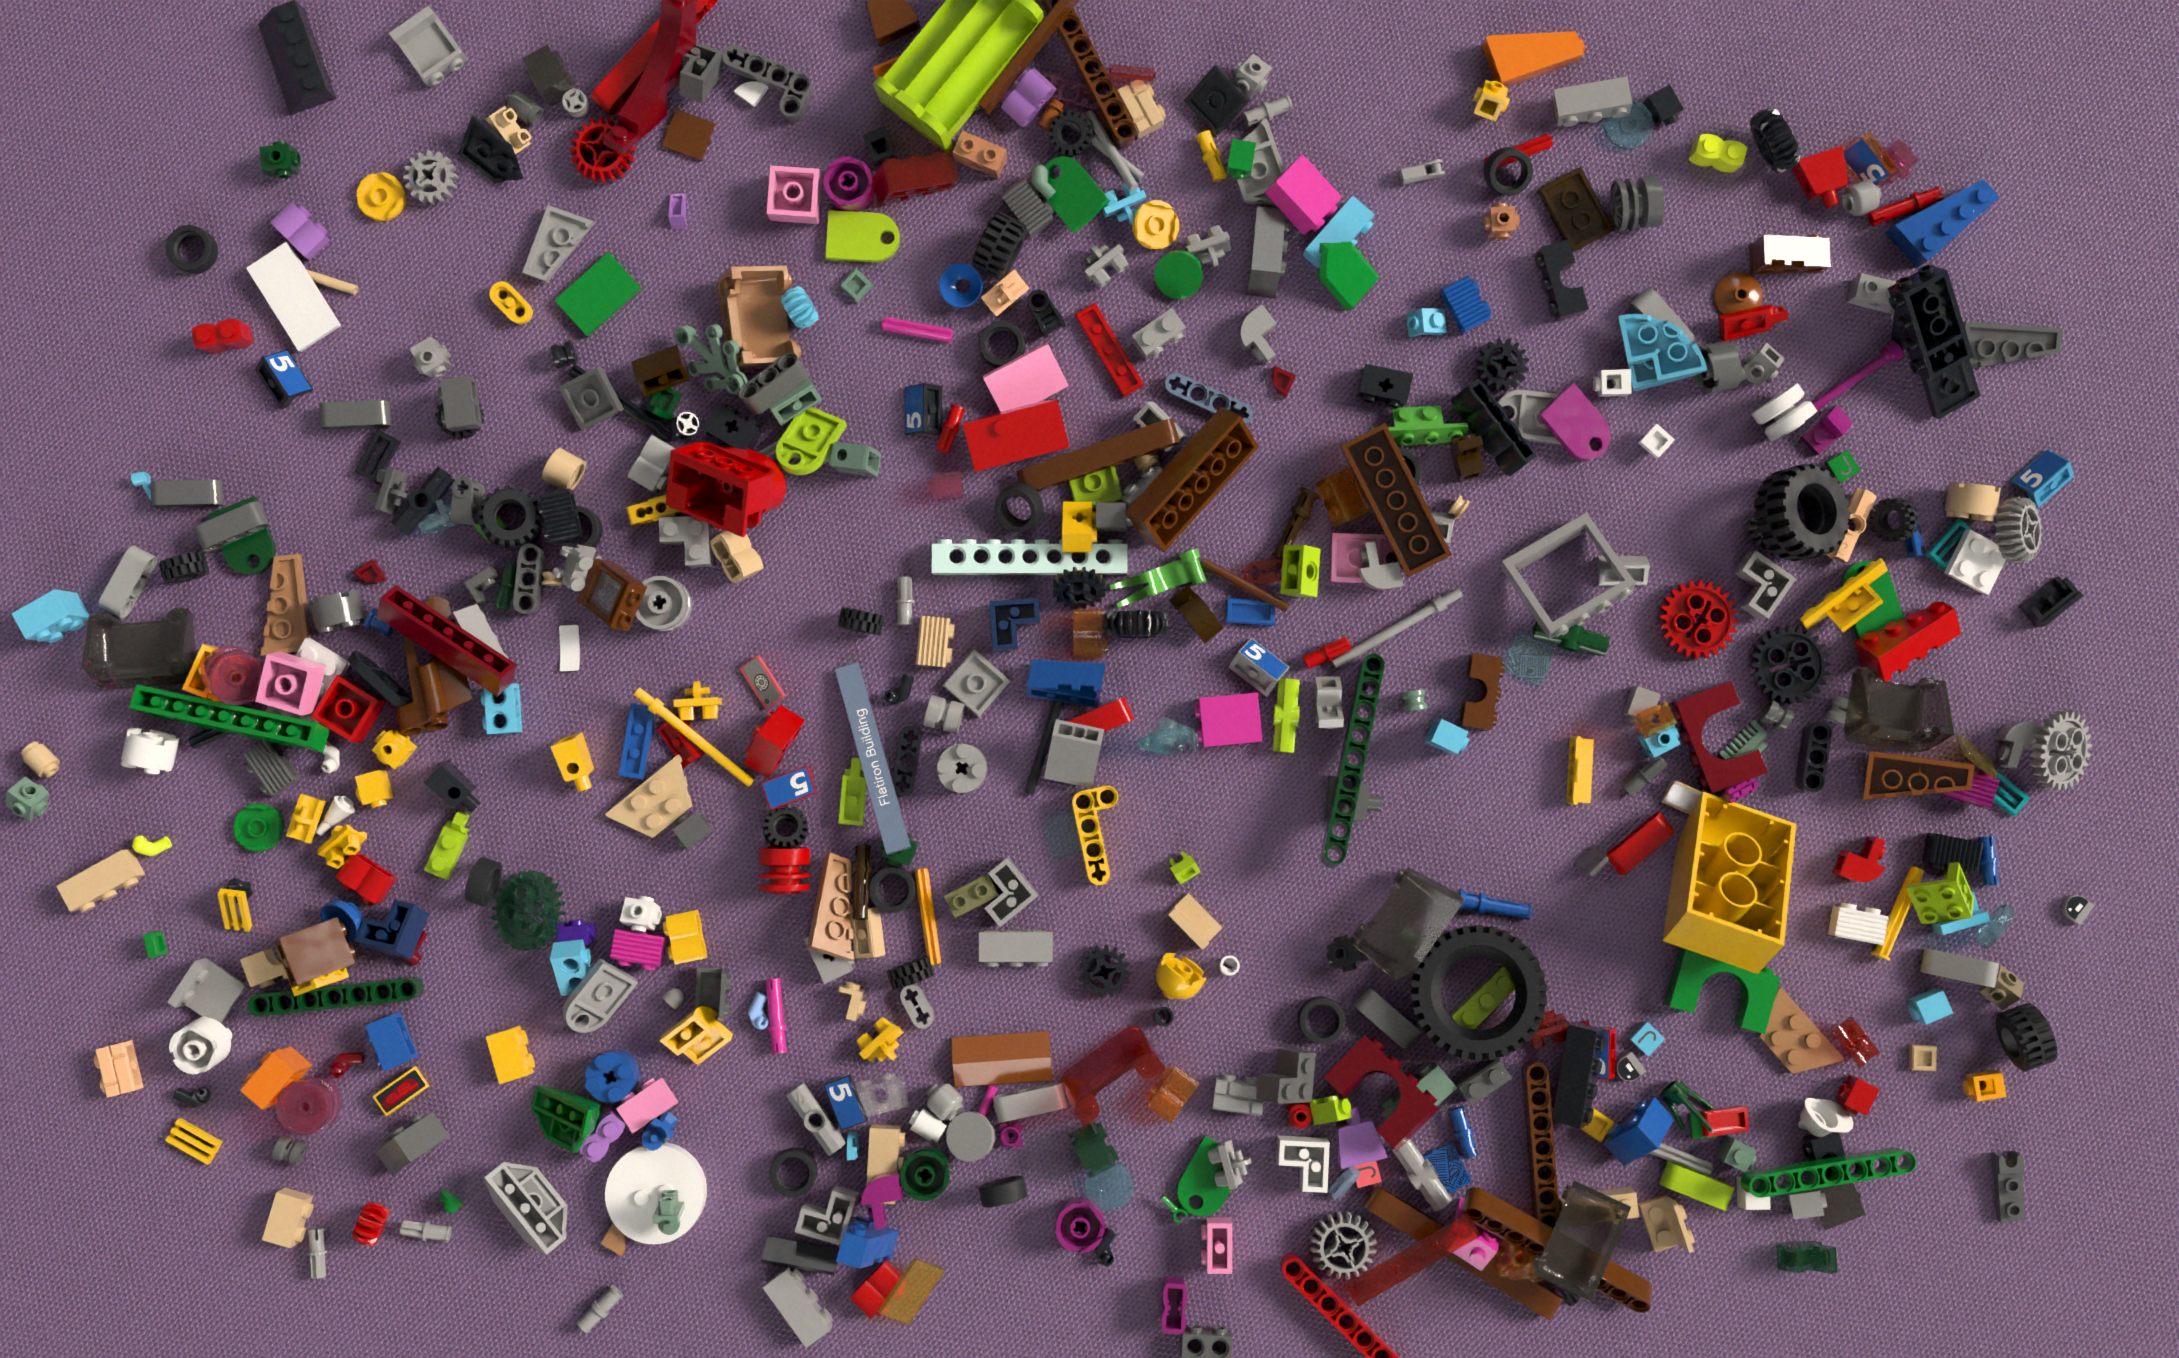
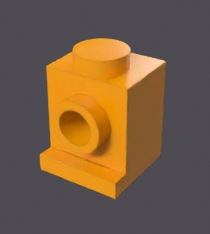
[1962,1069,2007,1102]

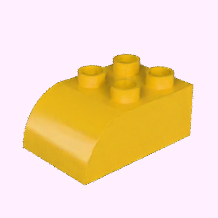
[1663,792,1796,974]

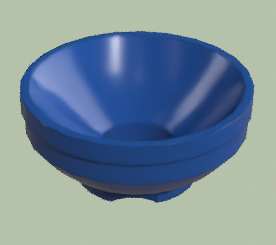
[939,263,983,308]
[320,900,362,941]

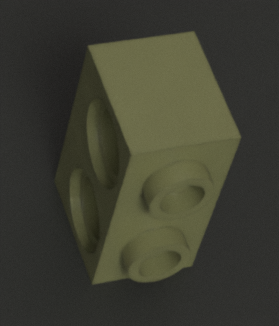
[944,873,1000,918]

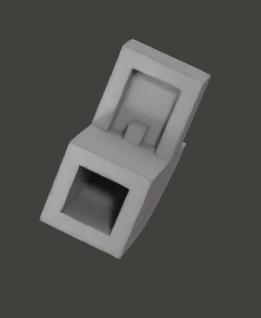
[1239,305,1277,364]
[1357,541,1403,591]
[1315,677,1344,729]
[1995,722,2044,768]

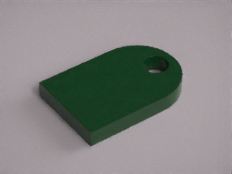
[209,496,276,575]

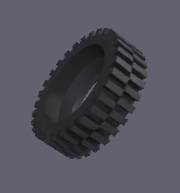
[1411,925,1548,1061]

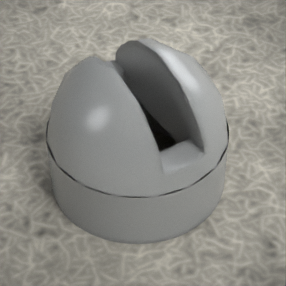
[662,988,684,1010]

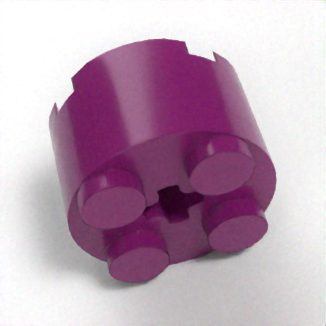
[823,156,875,212]
[1055,1197,1105,1253]

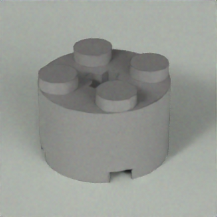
[937,744,988,793]

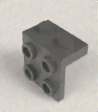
[694,966,732,1022]

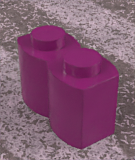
[1161,1276,1187,1334]

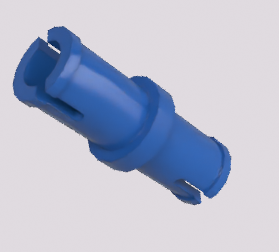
[1977,836,2000,886]
[1449,1106,1479,1159]

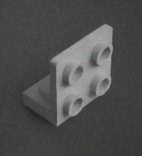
[167,958,246,1023]

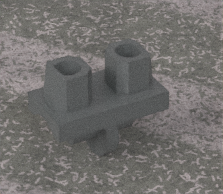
[369,467,410,515]

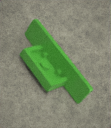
[1371,405,1468,446]

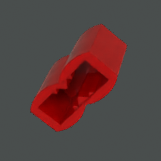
[191,319,253,353]
[336,852,398,905]
[850,1259,907,1319]

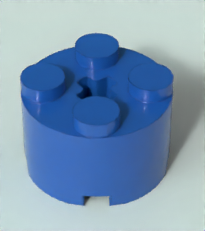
[585,1049,640,1103]

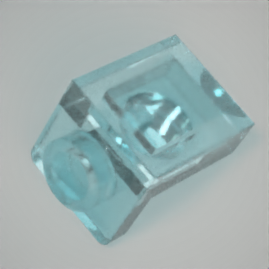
[418,499,455,535]

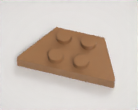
[1757,986,1844,1074]

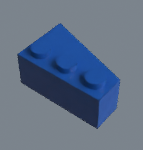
[1026,659,1106,708]
[836,1215,899,1269]

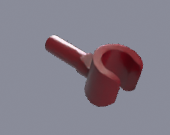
[405,931,428,966]

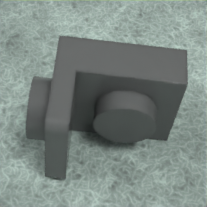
[464,567,500,604]

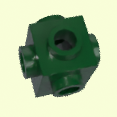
[259,141,301,179]
[879,833,919,867]

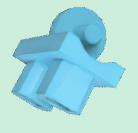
[1103,184,1146,225]

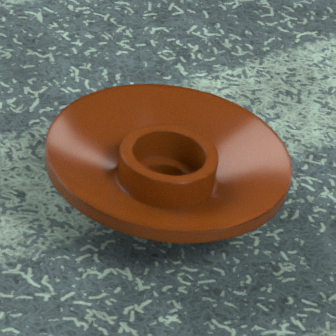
[1714,272,1763,315]

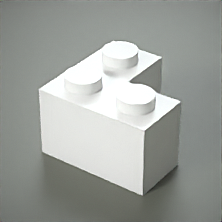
[1276,1135,1330,1193]

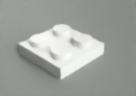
[1944,529,2006,595]

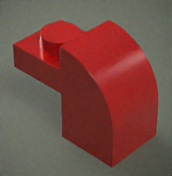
[1832,836,1885,882]

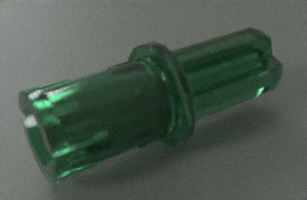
[495,561,517,611]

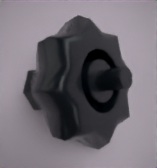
[224,878,254,904]

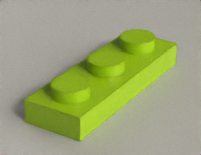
[1450,966,1515,1030]

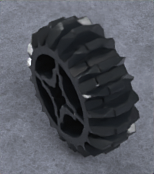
[1750,107,1800,174]
[1102,610,1168,638]

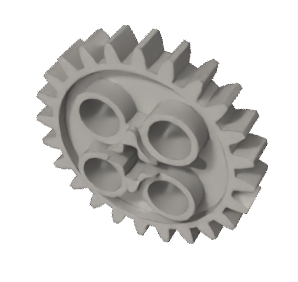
[2030,710,2092,790]

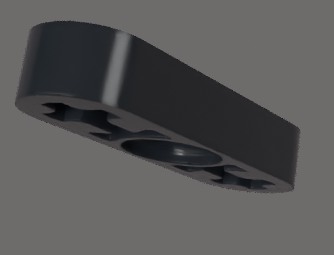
[892,726,922,796]

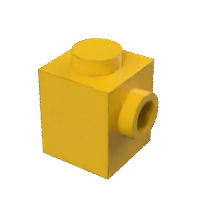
[355,770,394,808]

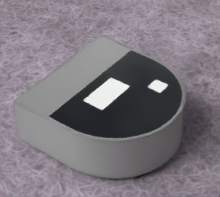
[2062,895,2095,925]
[1616,1051,1647,1081]

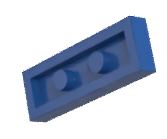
[618,703,656,779]

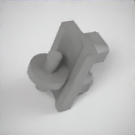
[1186,225,1231,267]
[1085,244,1128,288]
[1208,1139,1252,1190]

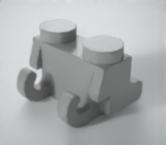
[552,545,596,591]

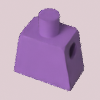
[1336,1106,1387,1169]

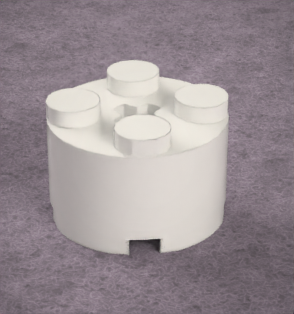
[121,728,179,774]
[169,1016,232,1074]

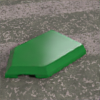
[1318,242,1379,311]

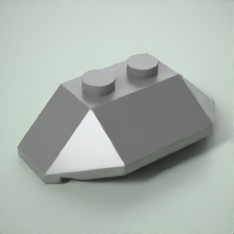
[483,1162,568,1256]

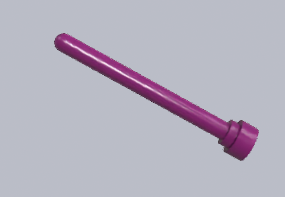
[1812,341,1904,411]

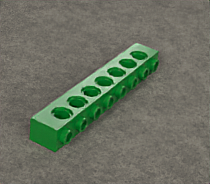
[129,685,330,753]

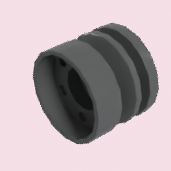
[1609,175,1664,231]

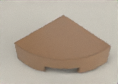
[600,1223,626,1256]

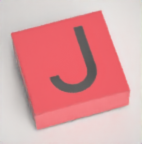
[1354,1161,1382,1188]

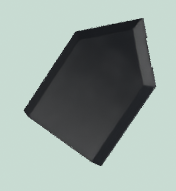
[458,115,523,183]

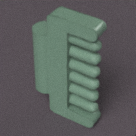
[1719,720,1767,759]

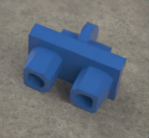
[641,1111,679,1151]

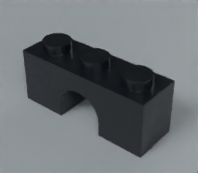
[1535,240,1589,322]

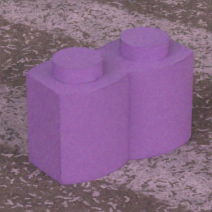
[1001,69,1057,127]
[270,202,330,260]
[580,1105,625,1163]

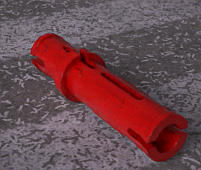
[1867,186,1943,227]

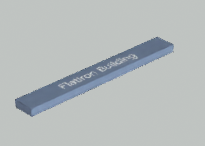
[835,662,911,855]

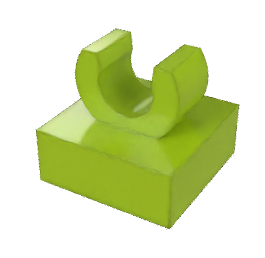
[1170,851,1201,885]

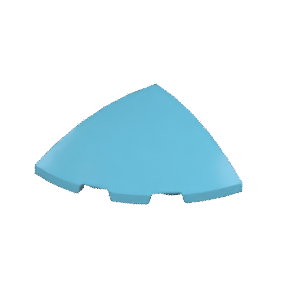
[1618,314,1707,392]

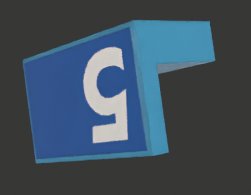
[2012,449,2074,508]

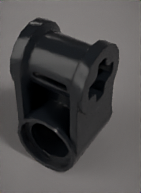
[1027,289,1066,339]

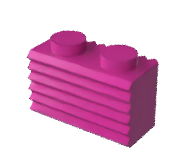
[610,928,667,970]

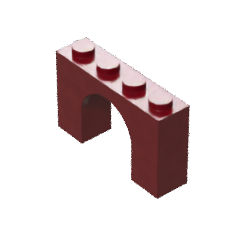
[1670,681,1768,794]
[1324,1035,1439,1151]

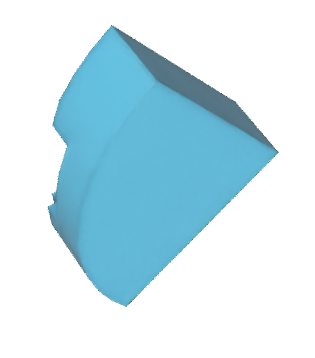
[847,1131,859,1160]

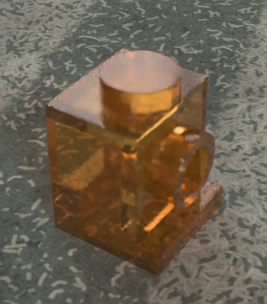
[1634,701,1677,739]

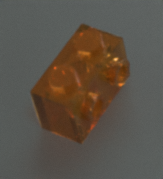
[1315,468,1369,528]

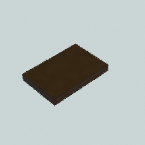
[1537,167,1615,253]

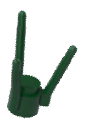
[1662,1080,1715,1132]

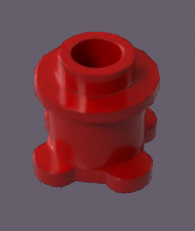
[1286,1102,1313,1129]

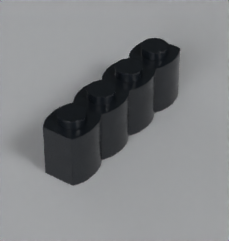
[1451,379,1537,477]

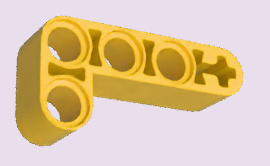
[1071,786,1118,885]

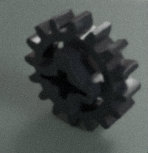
[1475,338,1529,392]
[1053,567,1106,609]
[1078,944,1131,998]

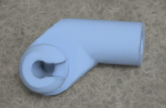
[748,992,769,1030]

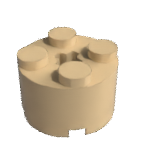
[1944,482,2001,521]

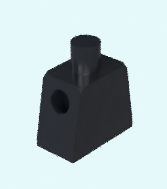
[424,760,481,814]

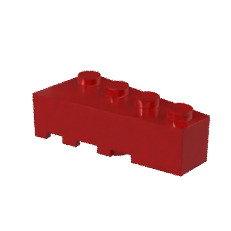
[1854,601,1961,683]

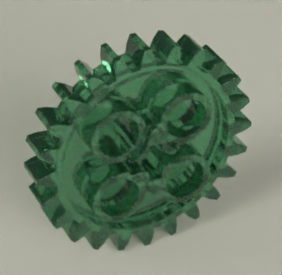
[491,870,565,951]

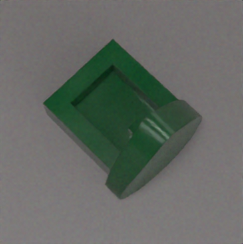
[645,388,683,421]

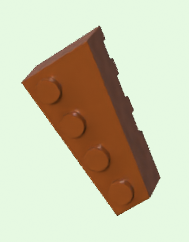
[1863,751,1975,800]

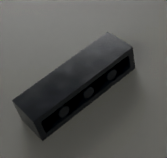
[1552,1022,1606,1129]

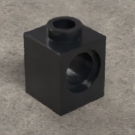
[1643,84,1684,127]

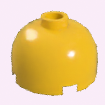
[1156,953,1206,1000]

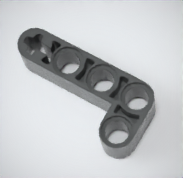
[722,45,814,123]

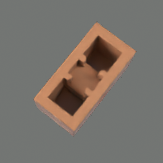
[952,130,1008,179]

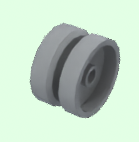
[636,576,692,631]

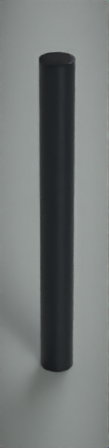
[1024,701,1063,795]

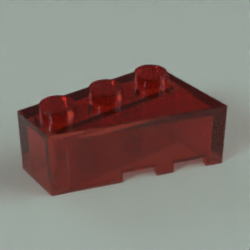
[873,151,959,207]

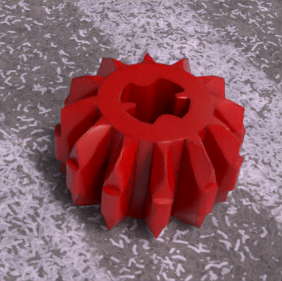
[352,1202,389,1247]

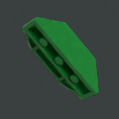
[531,1085,600,1153]

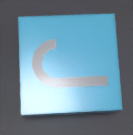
[1629,1021,1665,1057]

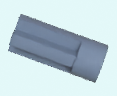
[1328,1166,1361,1200]

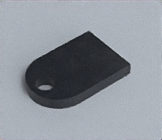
[347,650,413,707]

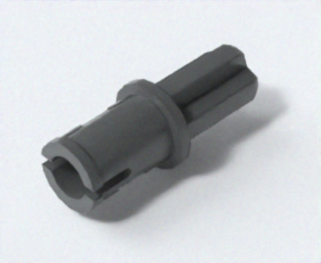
[1621,756,1667,797]

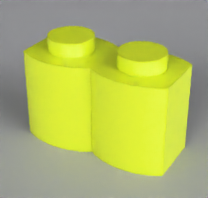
[1688,134,1747,173]

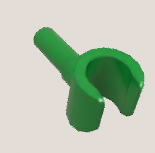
[1160,1194,1188,1223]

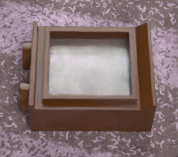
[576,558,647,631]

